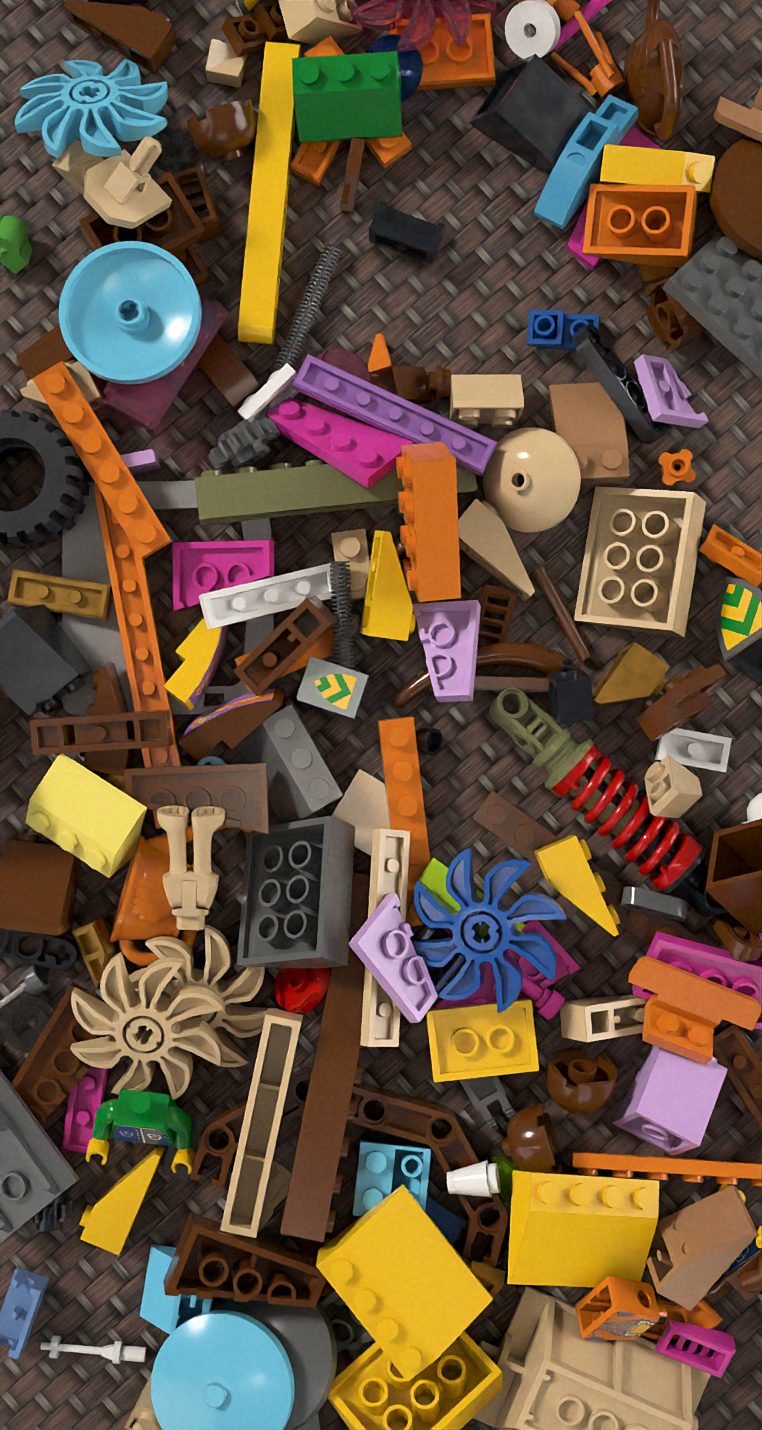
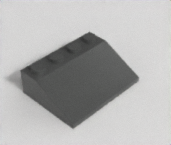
[237,816,355,968]

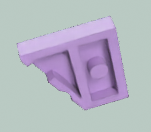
[634,354,708,429]

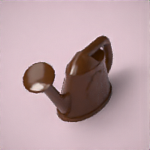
[623,0,684,142]

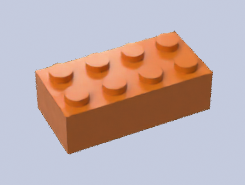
[396,442,461,602]

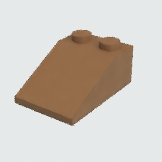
[549,382,630,486]

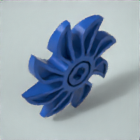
[411,847,567,1013]

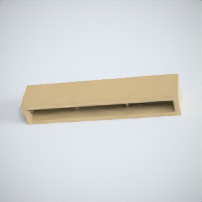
[220,1008,303,1238]

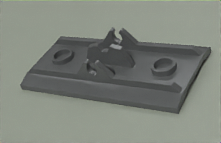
[0,1069,79,1244]

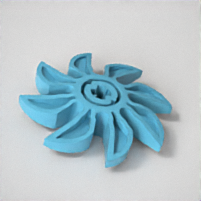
[15,59,168,158]

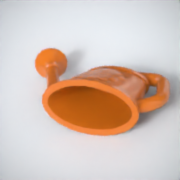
[109,824,252,966]

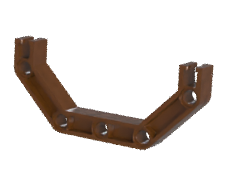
[189,1067,508,1267]

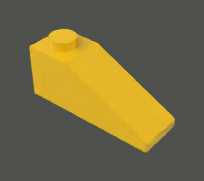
[600,144,715,193]
[360,530,416,641]
[79,1145,165,1256]

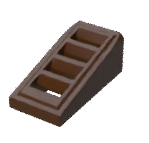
[172,165,223,244]
[477,584,518,647]

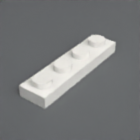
[198,563,335,630]

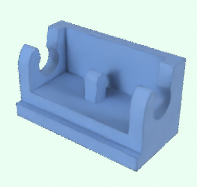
[0,1267,49,1360]

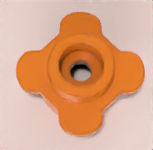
[659,449,696,486]

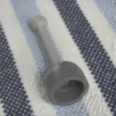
[0,964,51,1009]

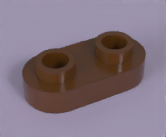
[713,912,762,963]

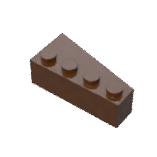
[163,1212,326,1308]

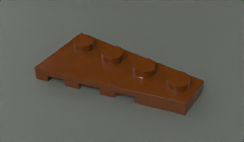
[124,763,270,834]

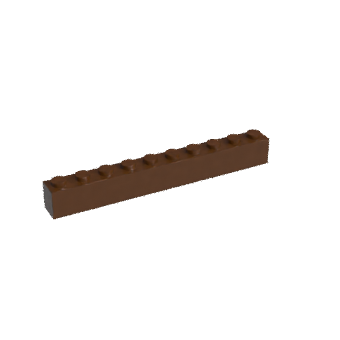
[280,872,370,1242]

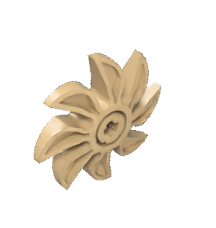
[129,924,278,1067]
[70,952,225,1100]

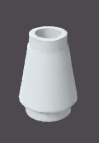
[447,1160,500,1197]

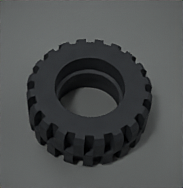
[0,409,90,549]

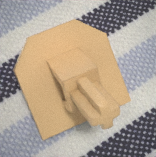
[83,136,172,229]

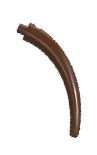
[393,642,571,708]

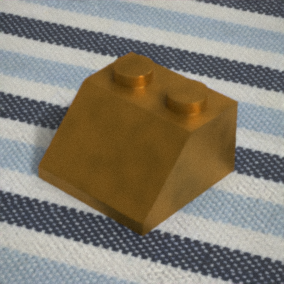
[592,642,670,707]

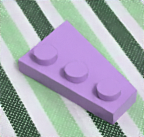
[412,600,481,702]

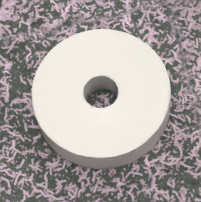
[505,0,561,59]

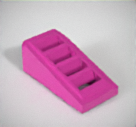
[655,1320,736,1378]

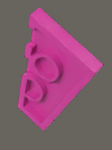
[172,540,274,612]

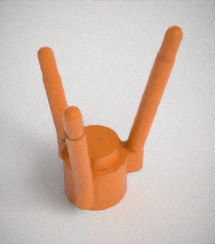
[550,11,625,99]

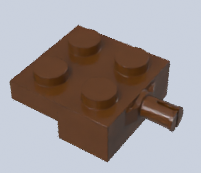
[636,663,727,742]

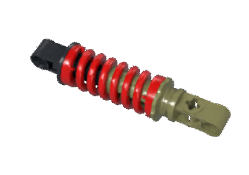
[489,688,728,917]

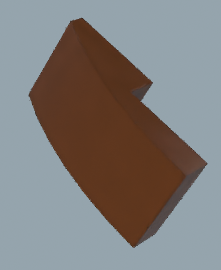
[221,0,288,57]
[190,331,262,409]

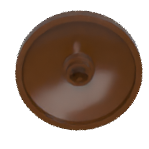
[709,137,762,260]

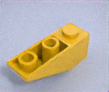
[533,835,620,936]

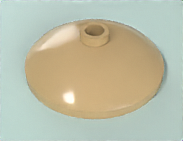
[483,427,581,533]

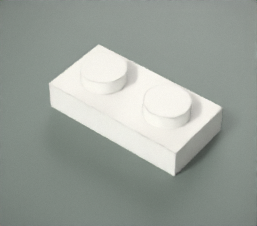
[238,364,299,422]
[655,728,732,772]

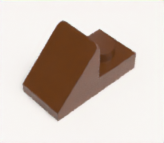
[362,366,432,405]

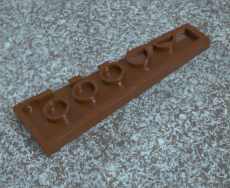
[11,982,110,1125]

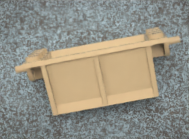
[473,1285,711,1430]

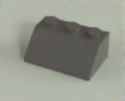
[237,704,344,824]

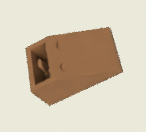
[646,1185,758,1310]

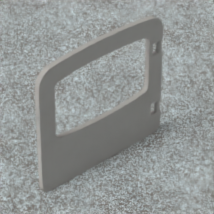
[62,481,275,715]

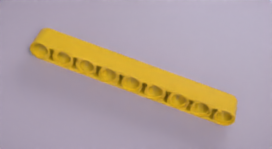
[238,42,301,345]

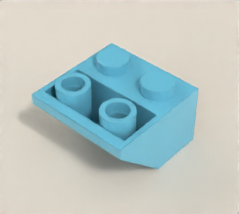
[352,1139,431,1216]
[140,1244,214,1334]

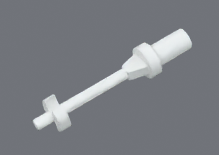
[41,1335,147,1364]

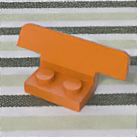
[628,956,761,1065]

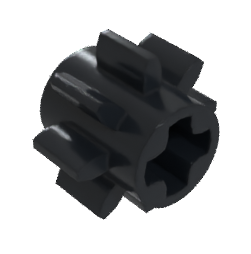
[30,1192,72,1231]

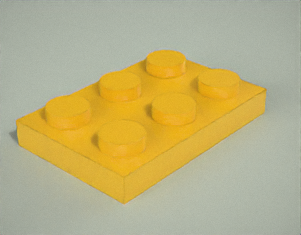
[426,998,539,1082]

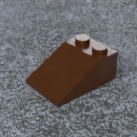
[79,171,206,257]

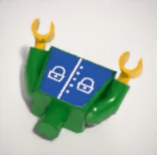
[86,1089,196,1174]

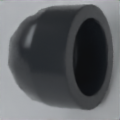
[415,727,442,756]

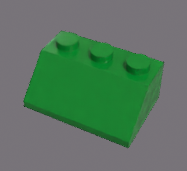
[292,51,402,143]

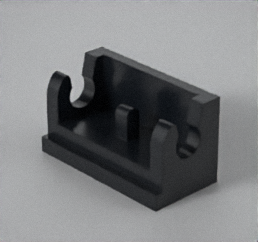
[369,201,445,264]

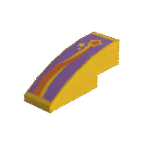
[163,618,229,711]

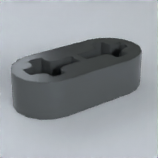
[621,887,688,922]

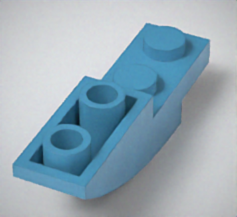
[534,94,639,229]

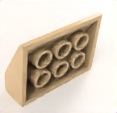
[574,486,706,637]

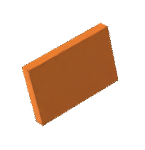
[389,13,496,92]

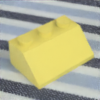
[25,753,147,878]

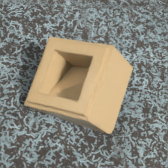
[205,39,247,88]

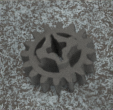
[207,417,281,472]

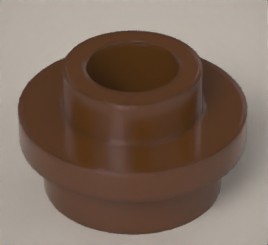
[429,365,451,400]

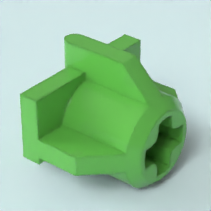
[0,216,33,274]

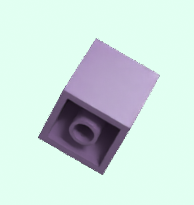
[612,1045,728,1156]

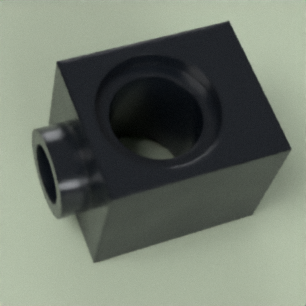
[547,666,594,724]

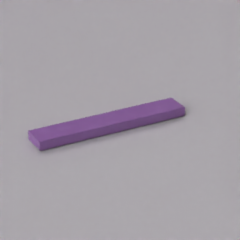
[293,354,498,476]

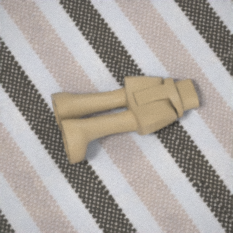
[157,805,225,930]

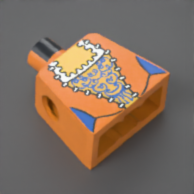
[575,1276,667,1340]

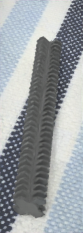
[273,243,342,371]
[330,561,355,671]

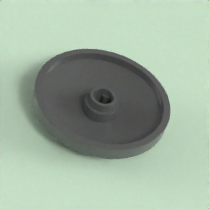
[218,1298,337,1430]

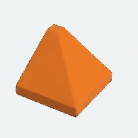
[368,333,392,375]

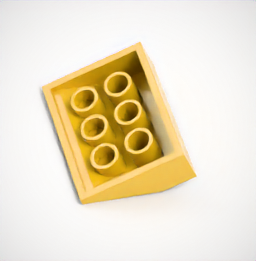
[507,1170,659,1287]
[316,1184,493,1382]
[327,1331,503,1430]

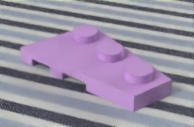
[349,893,438,1023]

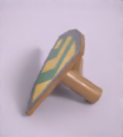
[716,576,762,661]

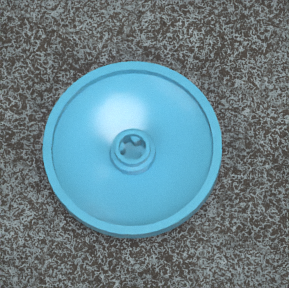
[59,241,202,384]
[151,1310,295,1430]

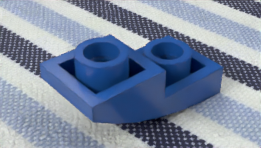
[527,310,601,351]

